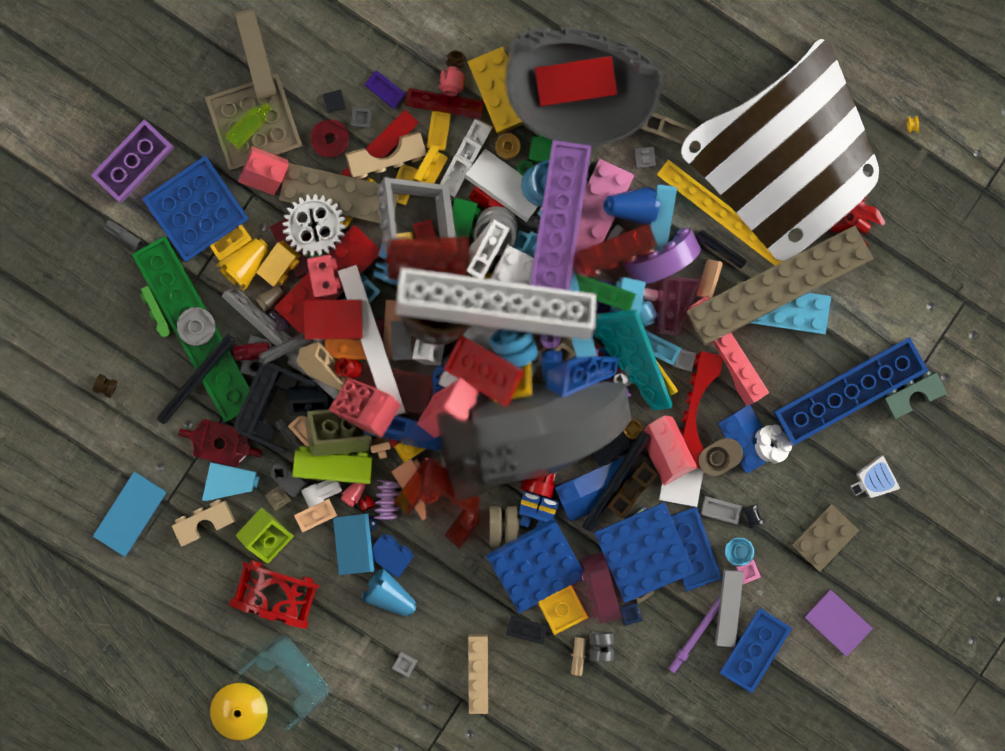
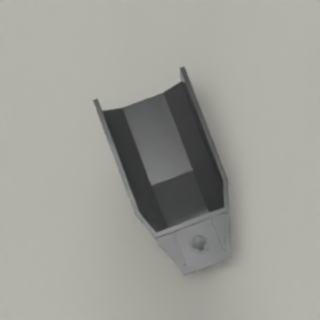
[471,381,632,487]

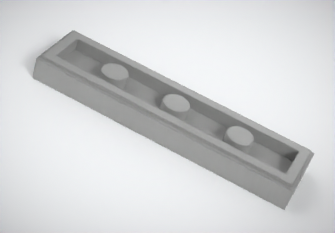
[715,570,744,647]

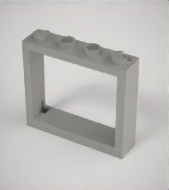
[376,177,457,261]

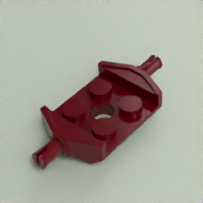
[178,419,263,467]

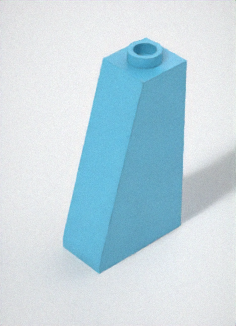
[645,184,677,255]

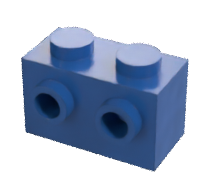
[372,533,415,578]

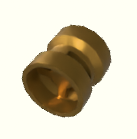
[623,419,642,439]

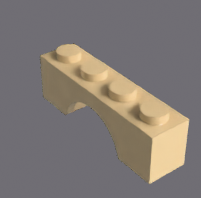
[345,131,427,179]
[468,634,488,714]

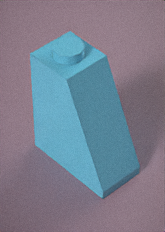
[202,462,259,501]

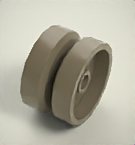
[490,506,519,548]

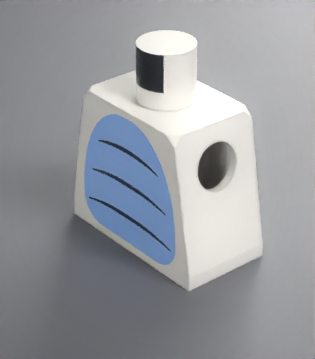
[850,455,900,498]

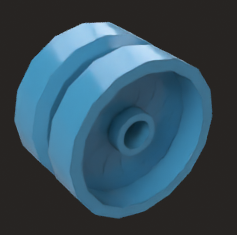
[521,160,550,207]
[489,328,538,367]

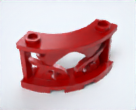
[229,560,319,629]

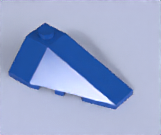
[546,357,619,397]
[555,456,632,521]

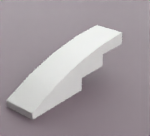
[440,118,492,197]

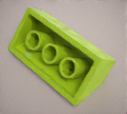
[293,446,372,484]

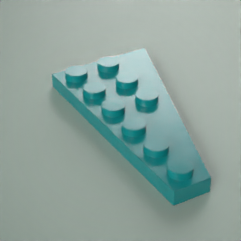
[593,310,673,411]

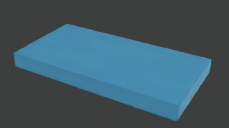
[93,472,167,557]

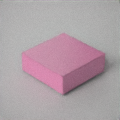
[735,559,761,584]

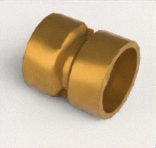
[495,133,520,160]

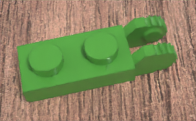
[140,286,171,337]

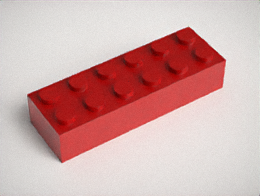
[274,225,380,334]

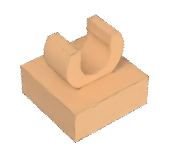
[370,437,391,459]

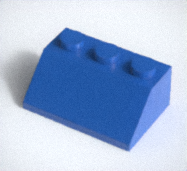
[716,405,774,474]

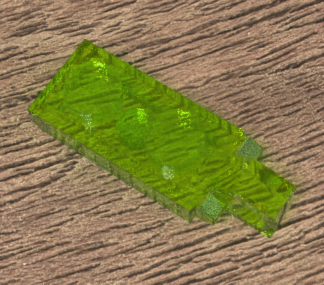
[225,102,272,150]

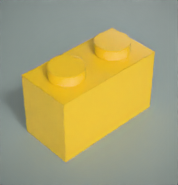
[256,241,301,287]

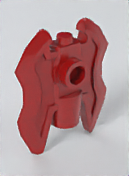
[830,200,885,247]

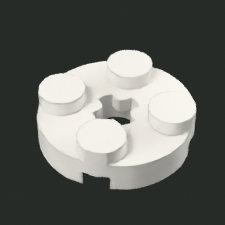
[755,425,792,464]

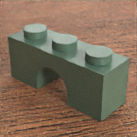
[883,371,947,419]

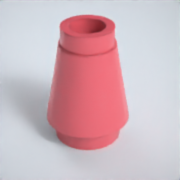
[340,482,366,507]

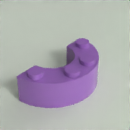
[623,228,701,284]

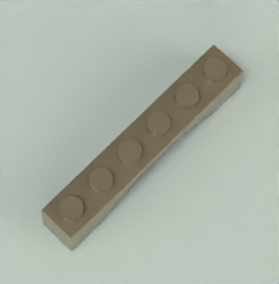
[640,113,701,151]

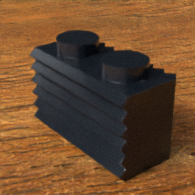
[591,431,632,466]

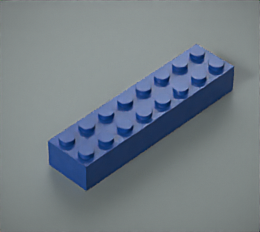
[773,337,928,446]

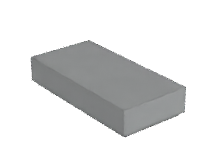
[700,496,742,525]

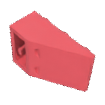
[329,378,401,438]

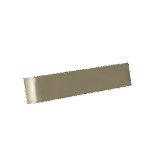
[235,7,277,100]

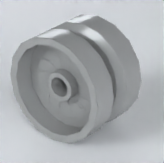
[474,206,518,256]

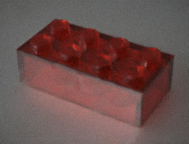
[574,224,658,277]
[386,237,471,280]
[354,362,433,414]

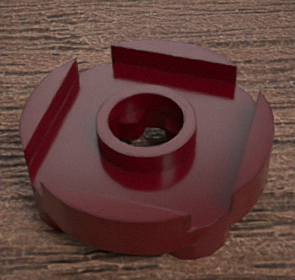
[311,119,349,158]

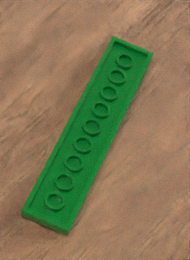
[132,236,250,422]

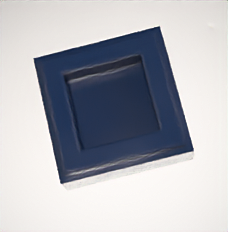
[619,602,643,626]

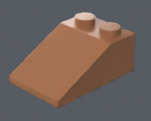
[391,458,427,520]

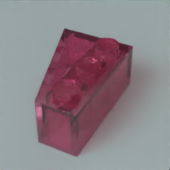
[654,276,702,335]
[581,552,622,624]

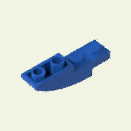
[364,416,443,451]

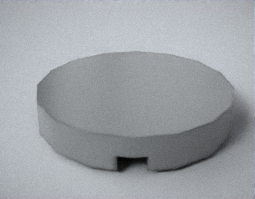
[177,307,216,346]

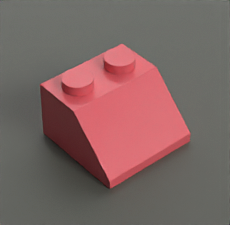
[238,146,289,195]

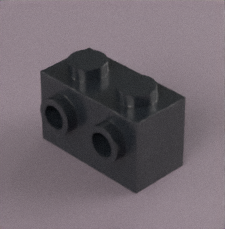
[289,386,328,416]

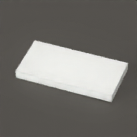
[464,149,538,222]

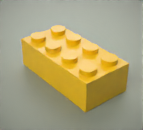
[467,47,525,135]

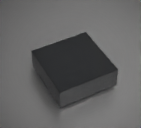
[323,89,346,113]

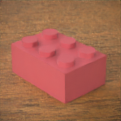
[417,378,479,438]

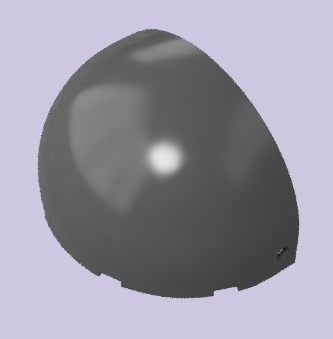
[506,27,663,146]

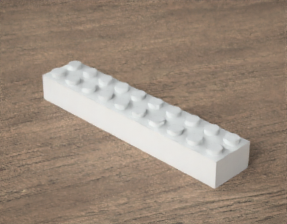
[395,268,596,340]

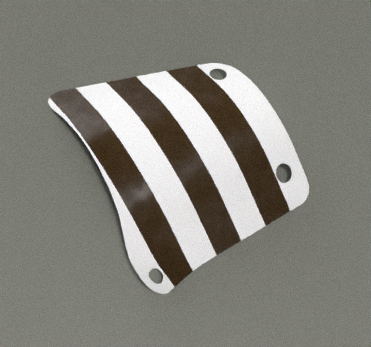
[682,39,879,261]

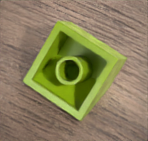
[235,507,294,564]

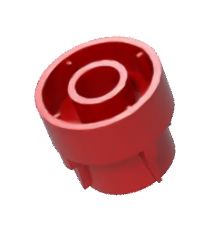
[520,473,556,498]

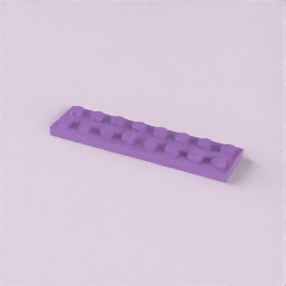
[530,140,592,291]

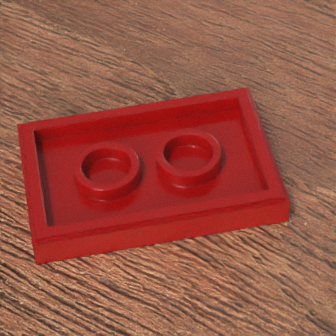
[304,299,363,339]

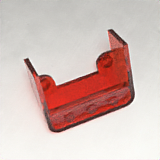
[394,458,480,548]

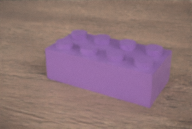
[91,119,175,203]

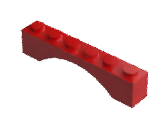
[680,351,723,469]

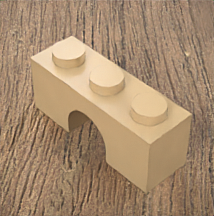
[172,499,235,547]

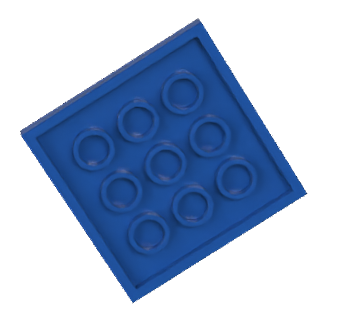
[142,155,249,262]
[594,502,695,603]
[486,518,586,614]

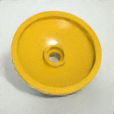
[210,683,268,740]

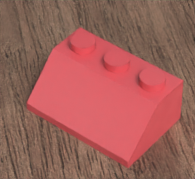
[643,415,697,486]

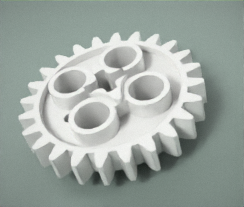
[283,194,346,257]

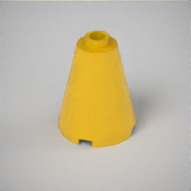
[216,238,269,291]

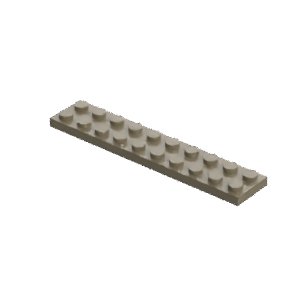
[686,226,874,346]

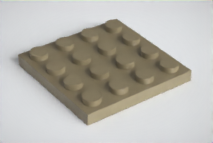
[205,73,303,171]

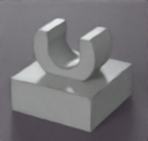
[634,147,656,168]

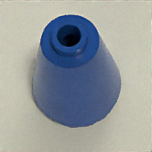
[603,187,659,226]

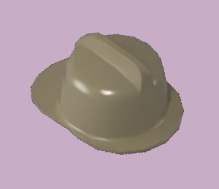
[699,438,743,476]

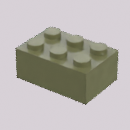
[305,410,371,456]

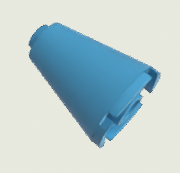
[361,568,416,617]

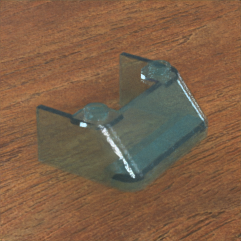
[238,636,330,731]

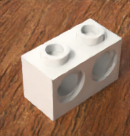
[412,339,445,366]

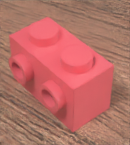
[307,255,341,298]

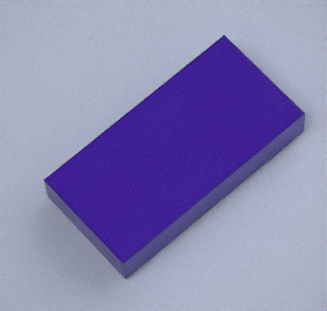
[364,70,406,109]

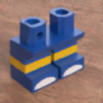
[518,490,559,527]

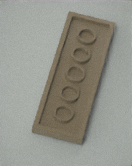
[279,163,399,224]

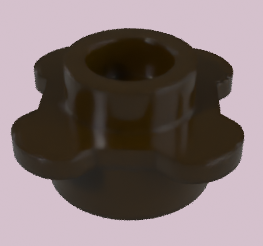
[446,50,466,68]

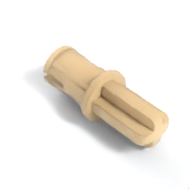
[571,637,587,676]

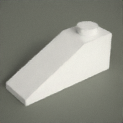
[459,219,510,279]

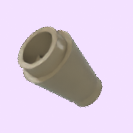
[255,285,285,312]

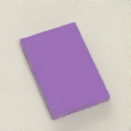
[804,589,873,656]

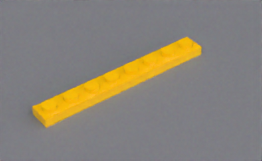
[657,159,784,266]

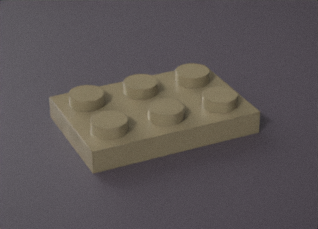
[792,504,859,572]

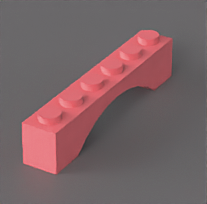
[685,296,769,406]

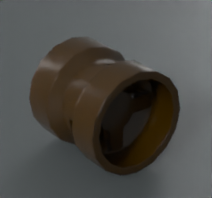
[93,374,118,398]

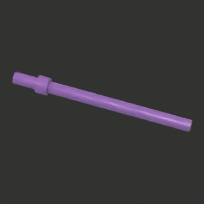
[668,595,721,673]

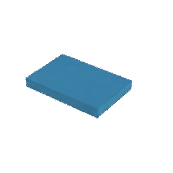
[333,514,374,575]

